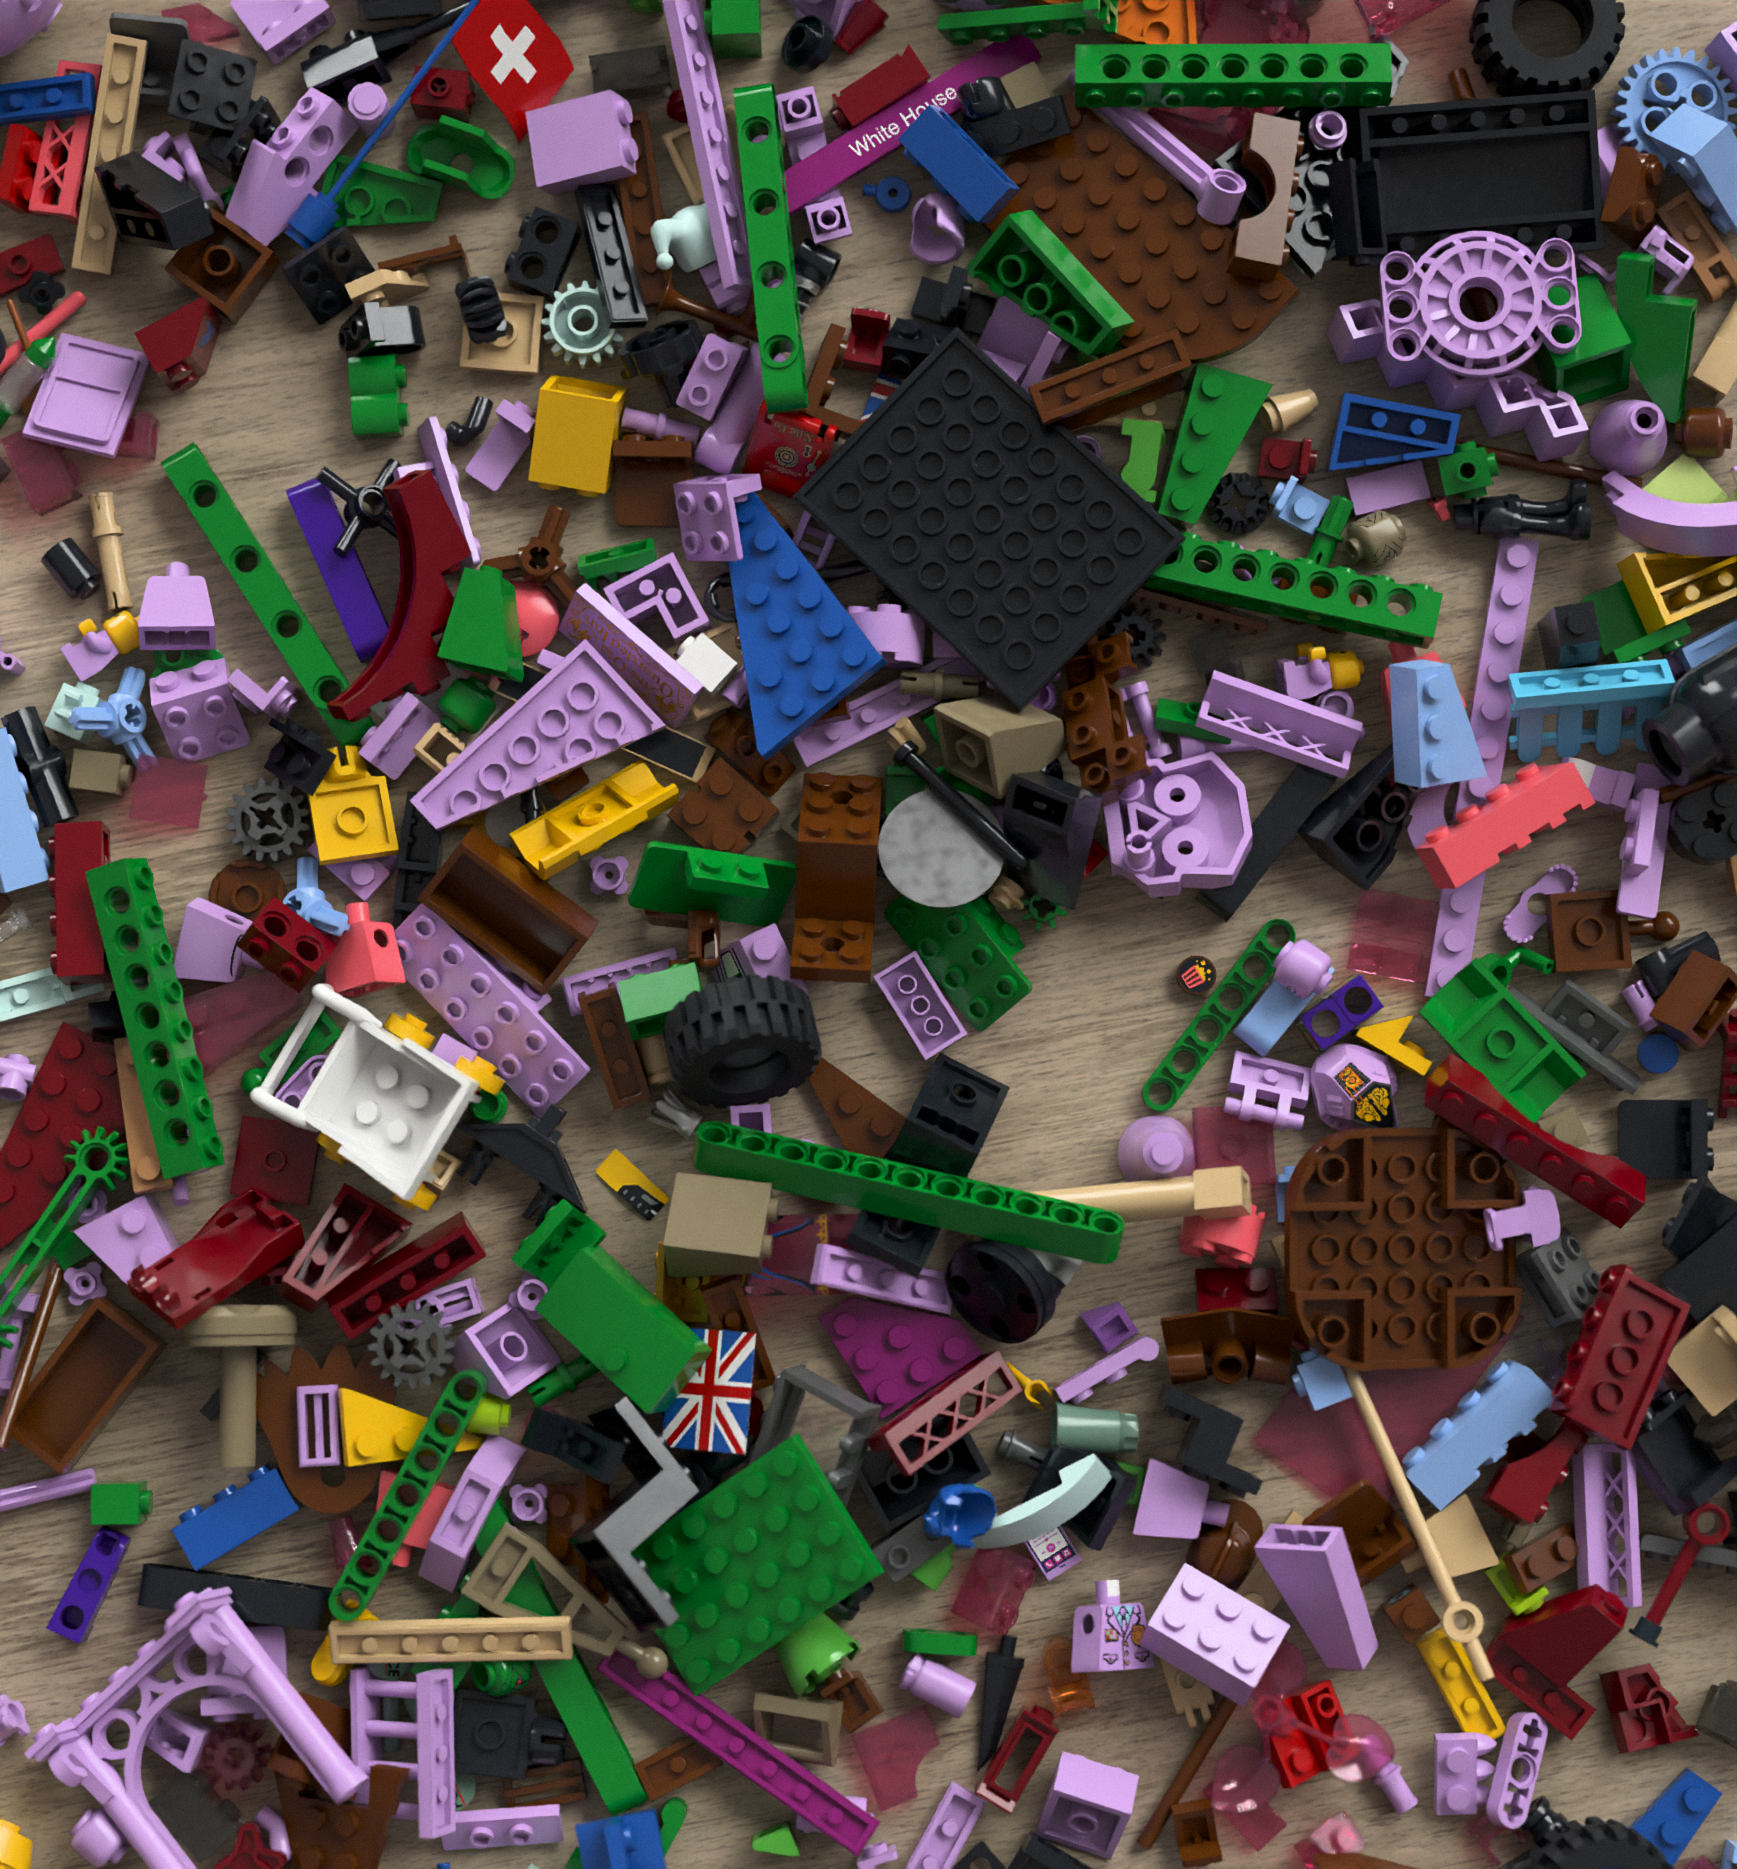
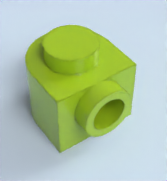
[467,1386,511,1435]

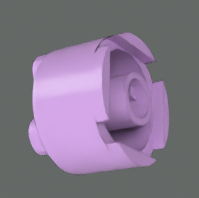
[848,604,926,669]

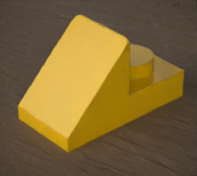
[1351,1015,1432,1077]

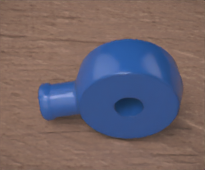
[863,176,912,214]

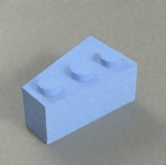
[1649,103,1737,236]
[1389,659,1488,788]

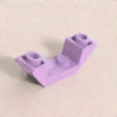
[776,86,853,245]
[418,1434,527,1593]

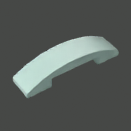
[0,967,105,1023]
[971,1453,1112,1549]

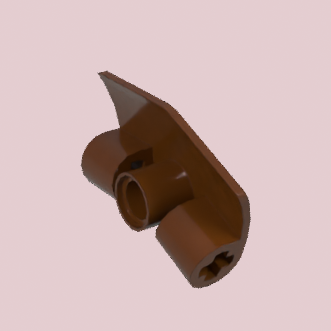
[1160,1308,1296,1385]

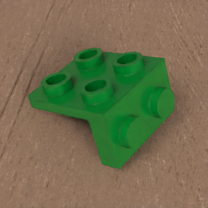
[1580,580,1691,664]

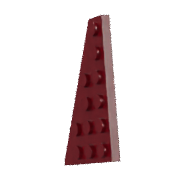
[0,1022,179,1252]

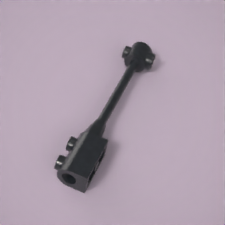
[300,0,471,104]

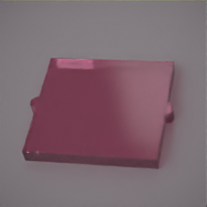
[129,754,208,829]

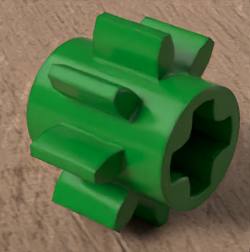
[1020,893,1068,932]

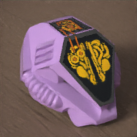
[1310,1043,1400,1131]

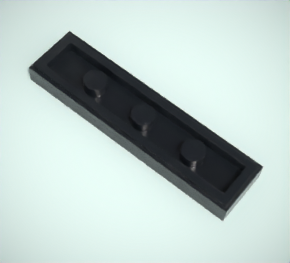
[574,185,648,329]

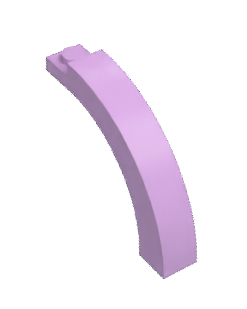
[1601,470,1737,557]

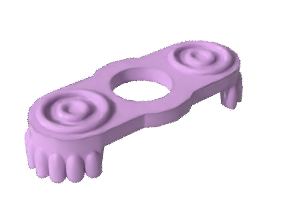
[1503,864,1578,943]

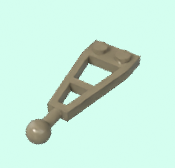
[461,1521,668,1679]

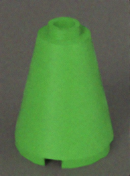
[773,1613,862,1698]

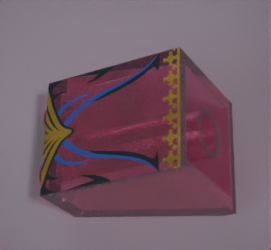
[738,1213,861,1296]

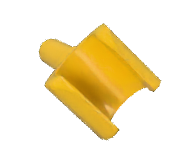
[1006,1362,1053,1409]

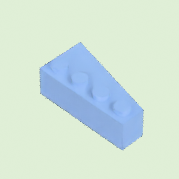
[0,727,50,893]
[1402,1358,1553,1511]

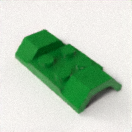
[1418,958,1587,1124]

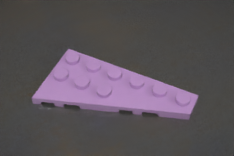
[409,639,667,831]

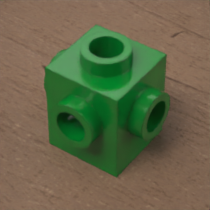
[1437,441,1499,500]

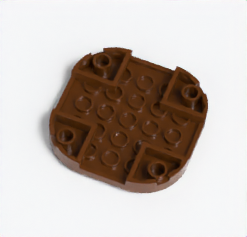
[1284,1127,1522,1371]

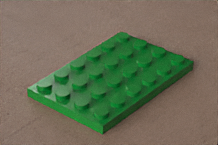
[631,1433,885,1697]

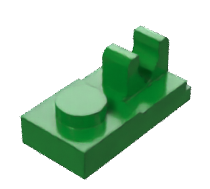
[578,537,658,593]

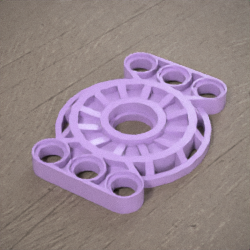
[1378,231,1582,378]

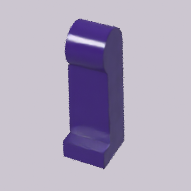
[46,1525,131,1643]

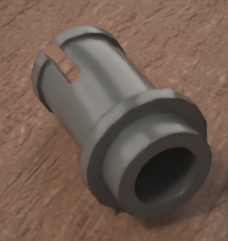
[996,1430,1049,1472]

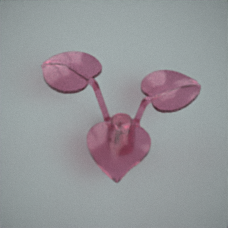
[1211,1639,1395,1813]

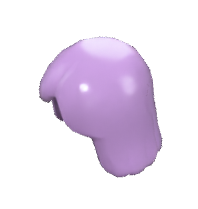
[909,192,967,265]

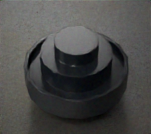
[782,15,832,74]

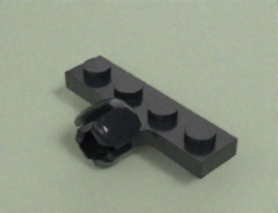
[921,76,1073,180]

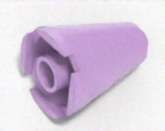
[1118,1115,1196,1182]

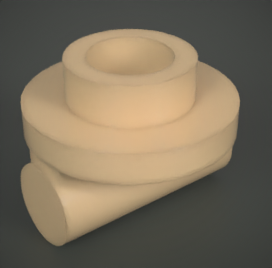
[886,717,928,755]

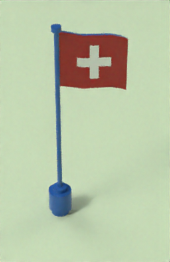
[284,0,574,250]

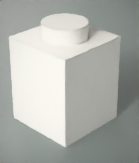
[676,632,739,698]

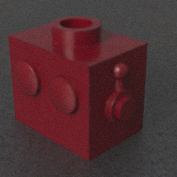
[409,66,476,124]

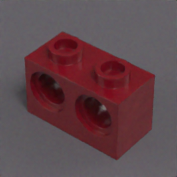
[236,896,338,994]

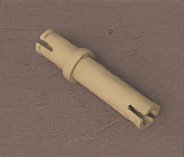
[88,492,134,612]

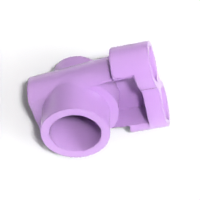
[0,1054,36,1101]

